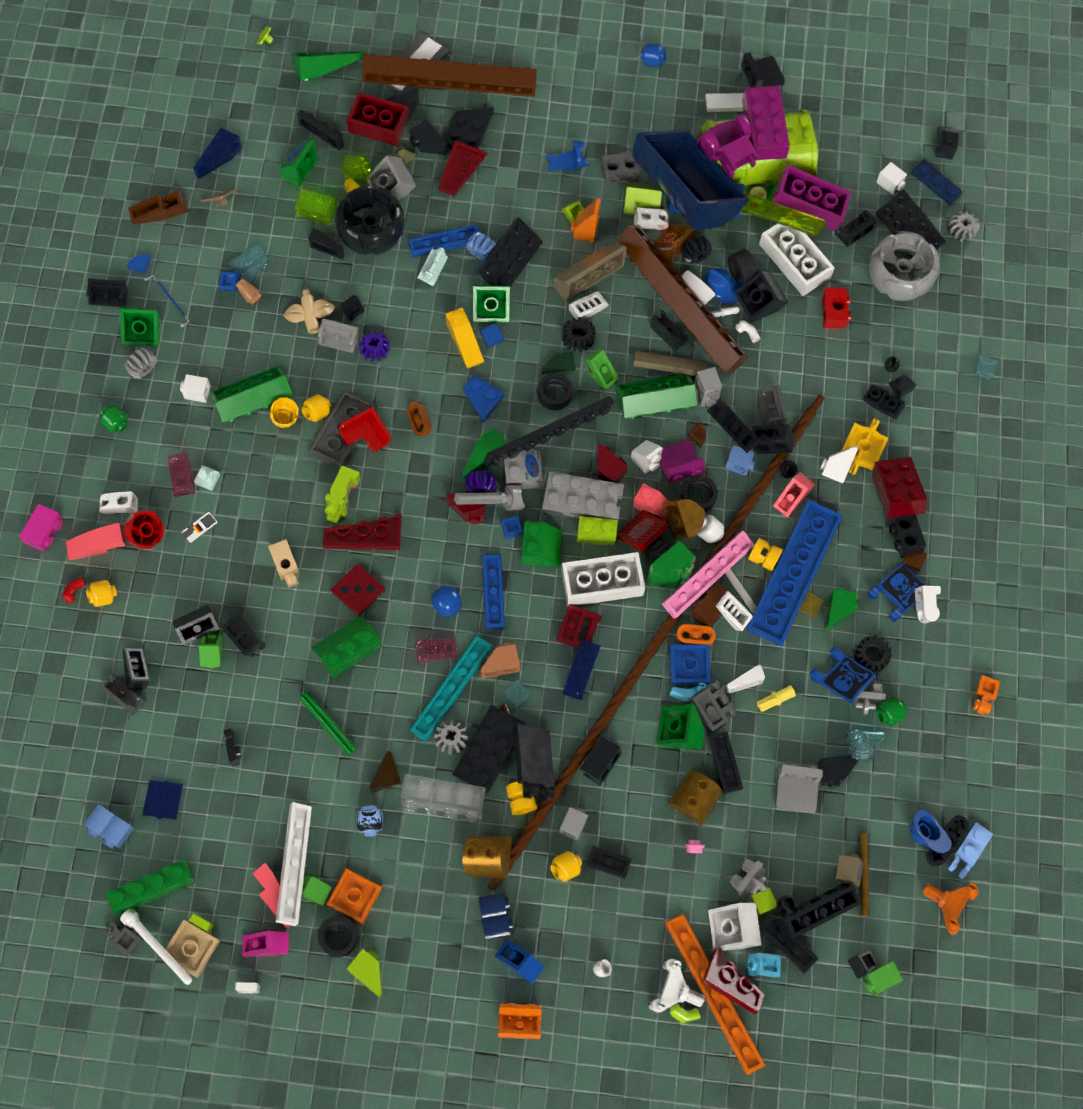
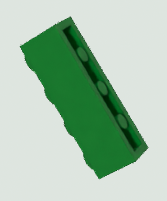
[106,859,196,916]

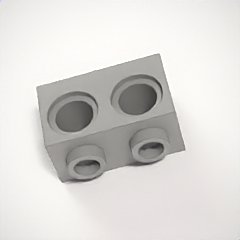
[695,367,722,407]

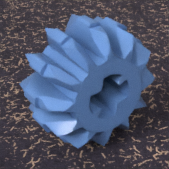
[466,232,496,261]

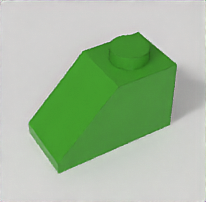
[199,628,225,668]
[863,961,904,996]

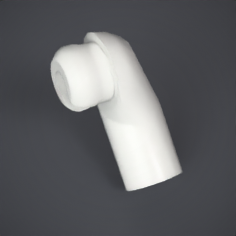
[735,320,760,343]

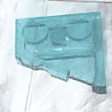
[846,730,885,760]

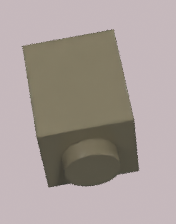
[836,853,863,887]

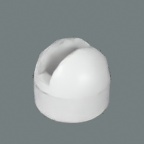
[593,959,611,977]

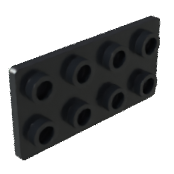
[876,189,946,258]

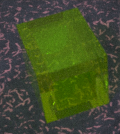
[341,155,371,181]

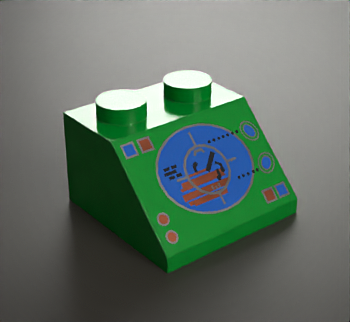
[279,139,318,187]

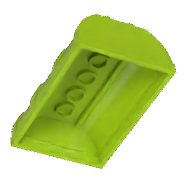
[701,109,818,186]

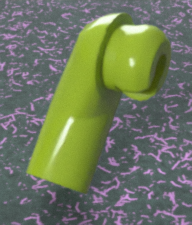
[669,1003,700,1023]

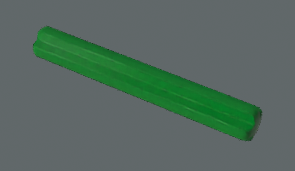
[300,692,356,755]

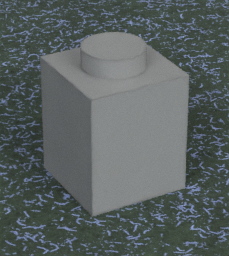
[559,807,588,841]

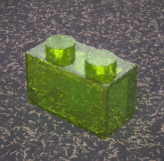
[295,189,337,225]

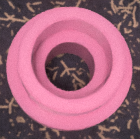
[684,840,705,853]

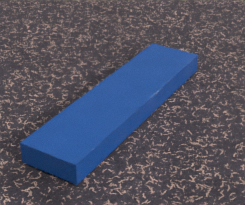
[408,224,479,258]
[482,554,505,630]

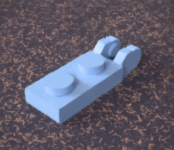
[948,822,993,879]

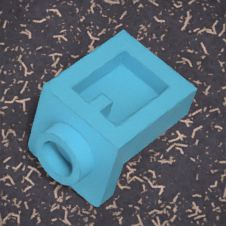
[747,953,781,978]

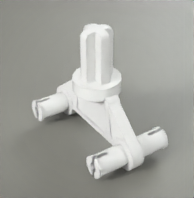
[649,959,705,1012]

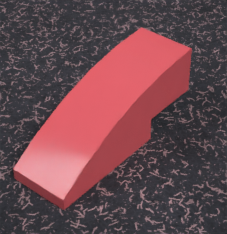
[66,523,125,561]
[252,863,290,929]

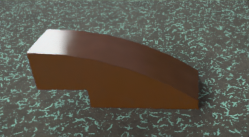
[128,190,189,224]

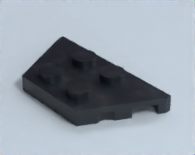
[444,107,494,149]

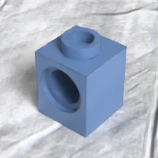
[725,445,756,476]

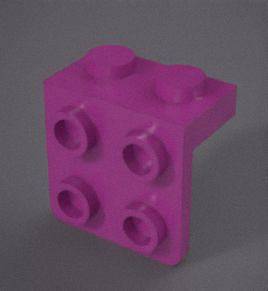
[660,440,706,484]

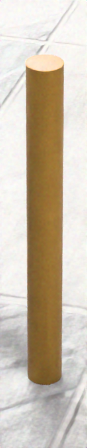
[860,834,869,917]

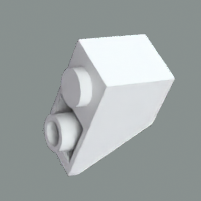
[631,440,663,474]

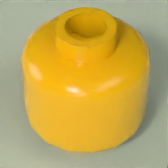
[302,394,330,422]
[86,580,117,607]
[550,851,582,882]

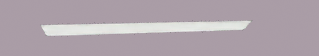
[725,569,757,615]

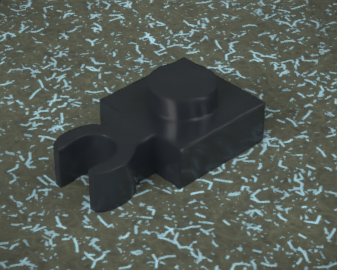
[223,729,242,766]

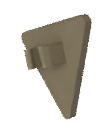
[201,188,238,208]

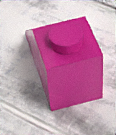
[242,931,289,957]

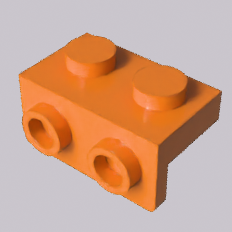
[498,1003,542,1039]

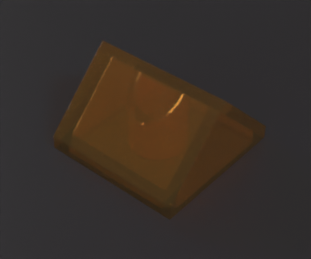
[654,225,694,264]

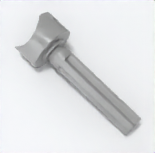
[454,485,525,510]

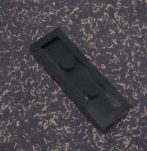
[297,109,344,151]
[707,731,743,795]
[759,914,819,974]

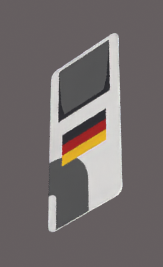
[182,512,217,543]

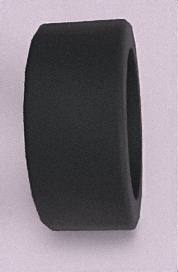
[537,373,573,410]
[681,475,718,512]
[318,916,358,957]

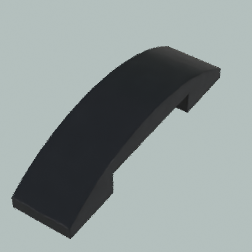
[707,398,761,453]

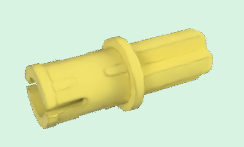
[757,685,796,712]

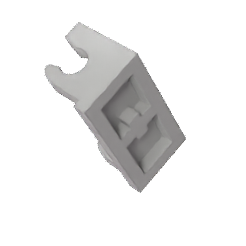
[318,319,359,353]

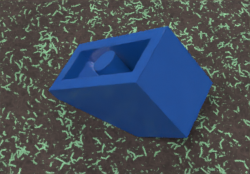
[495,940,545,984]

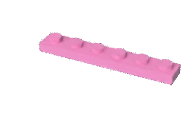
[662,531,755,619]

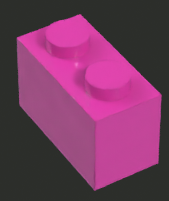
[19,504,63,552]

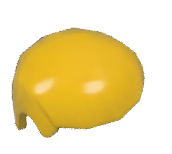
[270,397,299,428]

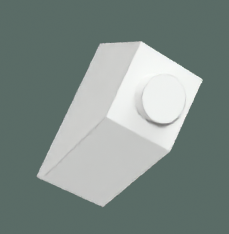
[820,445,858,483]

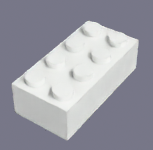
[759,216,835,296]
[561,552,645,607]

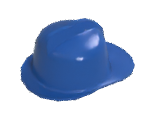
[702,268,740,304]
[909,810,951,853]

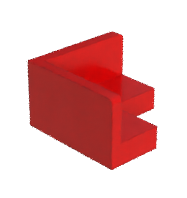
[337,407,392,453]

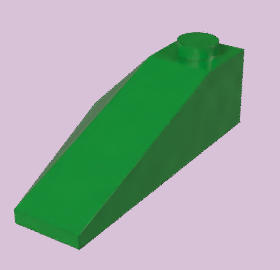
[291,51,366,81]

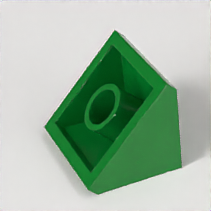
[473,285,510,322]
[120,308,162,346]

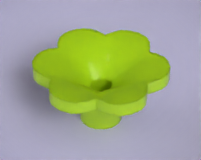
[256,26,274,45]

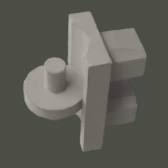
[853,683,886,715]
[730,859,767,900]

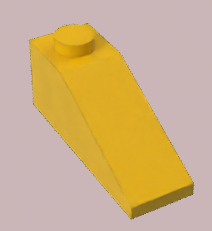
[445,308,484,369]

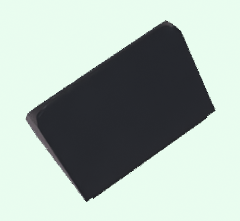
[889,375,916,398]
[848,949,880,979]

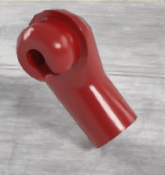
[62,577,86,603]

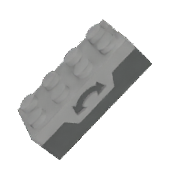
[542,471,624,523]

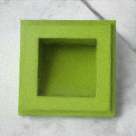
[561,200,584,223]

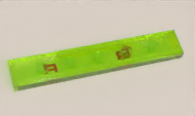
[741,192,826,237]

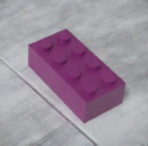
[742,86,790,160]
[771,165,851,231]

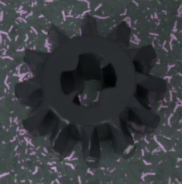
[681,236,712,264]

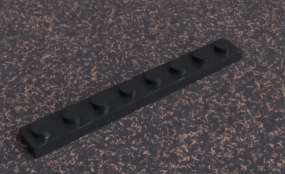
[483,396,614,468]

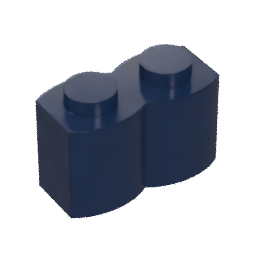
[479,893,513,940]

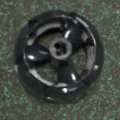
[335,186,405,255]

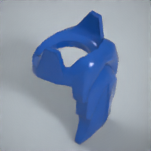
[546,140,590,171]

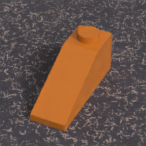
[571,198,601,243]

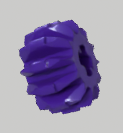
[359,331,390,362]
[465,470,497,493]

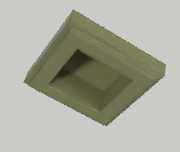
[392,145,416,166]

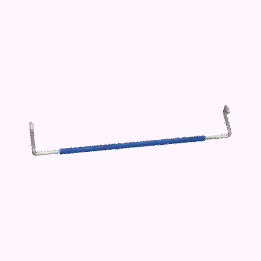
[144,275,190,327]

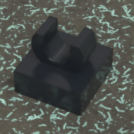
[340,295,364,321]

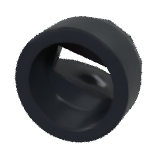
[884,356,900,373]

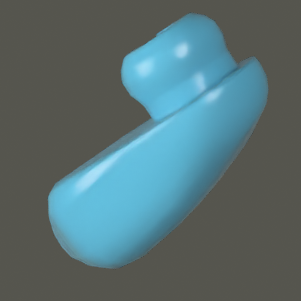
[670,683,708,703]

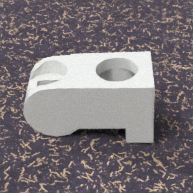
[634,207,668,230]
[99,491,138,515]
[915,586,941,623]

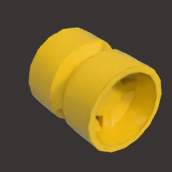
[748,538,783,571]
[506,781,537,815]

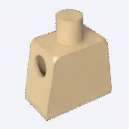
[268,539,299,588]

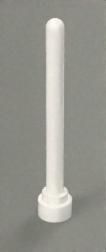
[120,908,192,984]

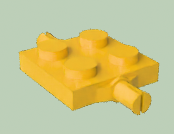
[841,419,889,475]

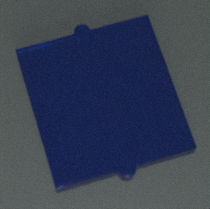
[142,780,183,820]

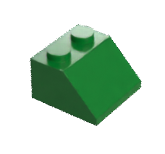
[521,521,562,567]

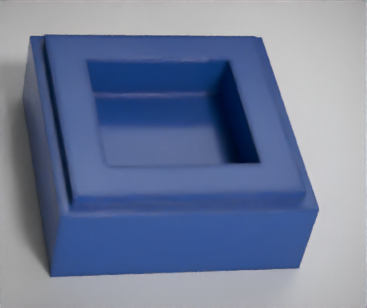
[219,271,241,292]
[480,324,504,348]
[500,515,524,539]

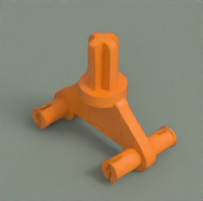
[923,883,979,935]

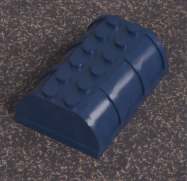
[632,130,750,231]

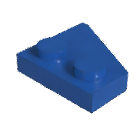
[463,375,504,423]

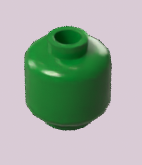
[99,405,128,433]
[876,697,907,726]

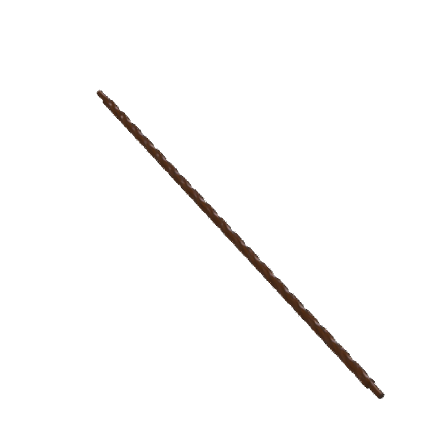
[488,394,825,890]

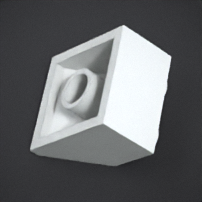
[708,903,762,951]

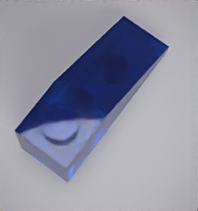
[193,128,242,179]
[563,639,601,701]

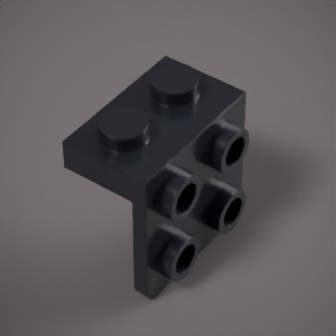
[741,52,785,87]

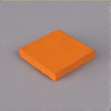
[326,868,382,925]

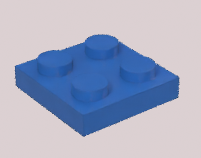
[670,645,711,685]

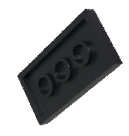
[477,217,543,287]
[452,705,526,794]

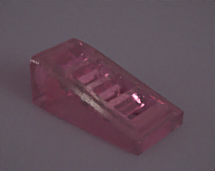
[415,638,458,663]

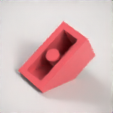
[773,473,815,518]
[633,483,668,523]

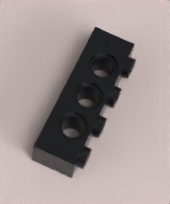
[775,883,862,939]

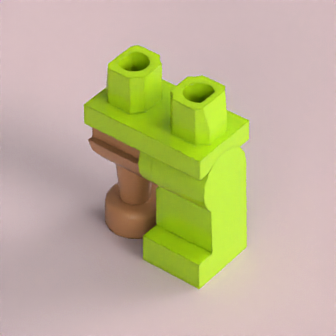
[324,466,361,524]

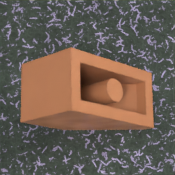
[481,643,520,679]

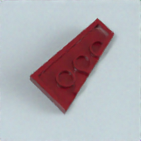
[323,514,402,550]

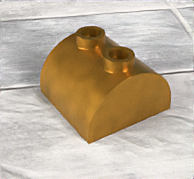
[662,499,705,538]
[667,770,723,827]
[462,835,512,879]

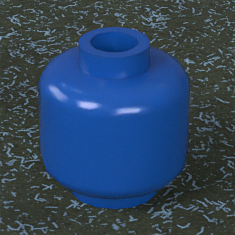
[640,44,667,67]

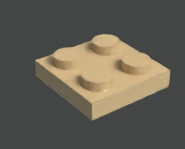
[165,920,220,978]

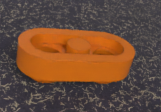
[676,624,716,646]

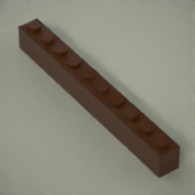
[362,54,537,97]
[617,225,748,373]

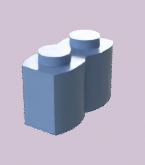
[83,804,134,849]

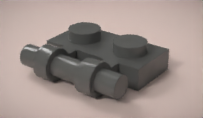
[690,680,737,732]

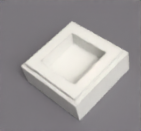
[235,982,260,994]

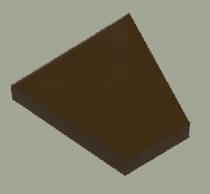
[369,751,401,793]

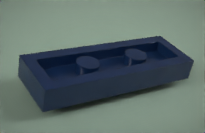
[911,159,963,206]

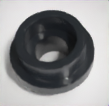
[779,460,798,479]

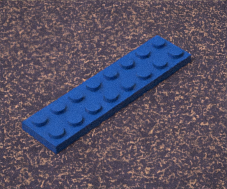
[746,499,843,647]

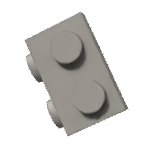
[776,762,823,814]

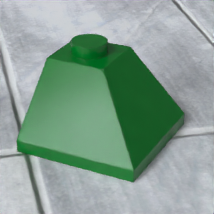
[656,704,705,750]

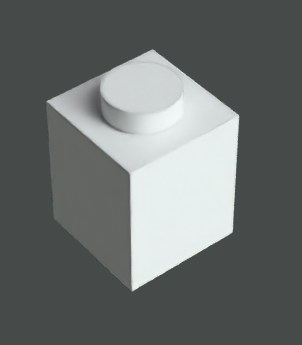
[876,162,907,195]
[180,374,211,403]

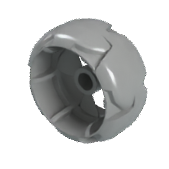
[869,231,940,301]

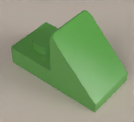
[586,349,619,390]
[301,875,332,907]

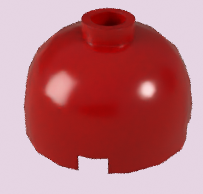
[124,511,164,549]

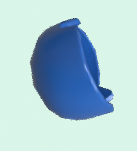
[431,586,462,617]

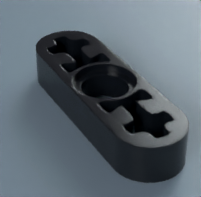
[926,815,969,867]

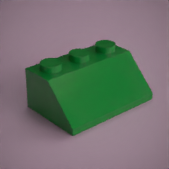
[646,541,696,589]
[311,615,382,679]

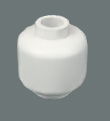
[697,515,724,543]

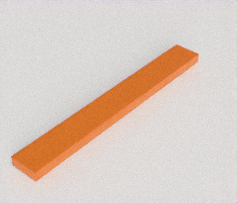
[665,914,765,1076]

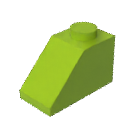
[347,949,383,998]

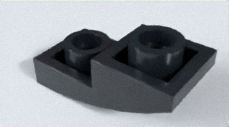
[863,385,905,419]

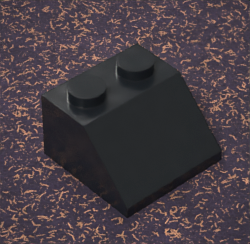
[734,271,788,322]

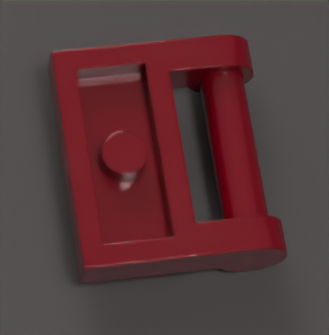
[556,604,602,653]

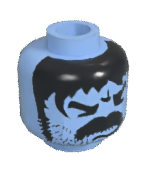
[356,805,383,837]

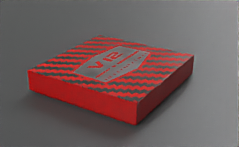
[616,510,669,552]

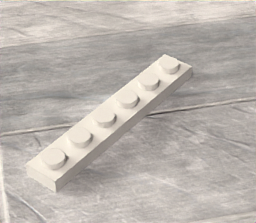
[276,802,312,926]

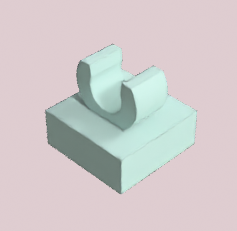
[194,465,220,491]

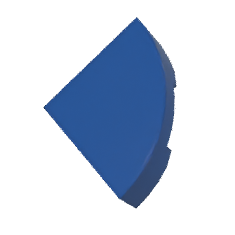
[127,254,151,273]

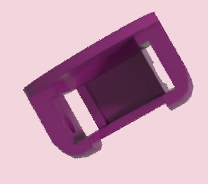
[697,114,759,179]

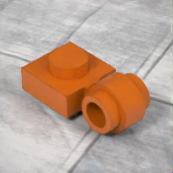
[973,675,1001,715]

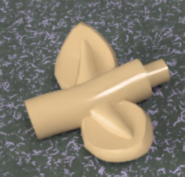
[283,290,335,334]

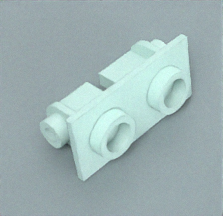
[417,247,448,286]

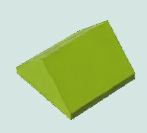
[623,182,662,215]

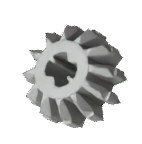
[948,211,980,242]
[125,347,157,379]
[434,720,468,755]

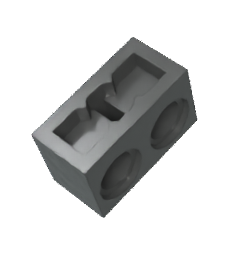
[601,151,640,183]

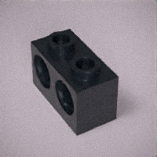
[752,424,795,455]
[889,514,926,558]

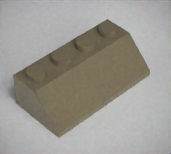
[553,242,627,302]

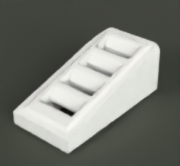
[568,291,609,321]
[716,591,753,631]
[725,664,765,694]

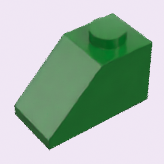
[825,588,859,630]

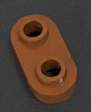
[407,401,432,437]

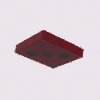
[330,563,385,617]

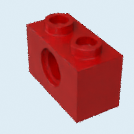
[822,288,851,329]

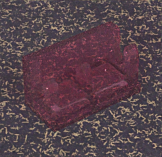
[168,452,195,497]

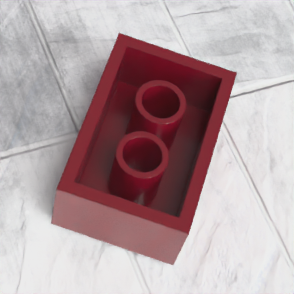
[347,92,409,147]
[872,457,928,519]

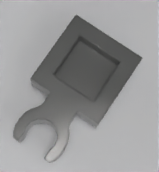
[103,922,142,957]

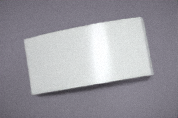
[681,270,715,305]

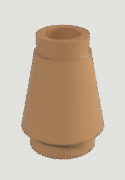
[235,278,263,305]

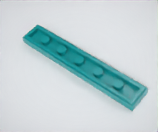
[410,635,493,742]

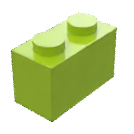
[577,516,618,546]

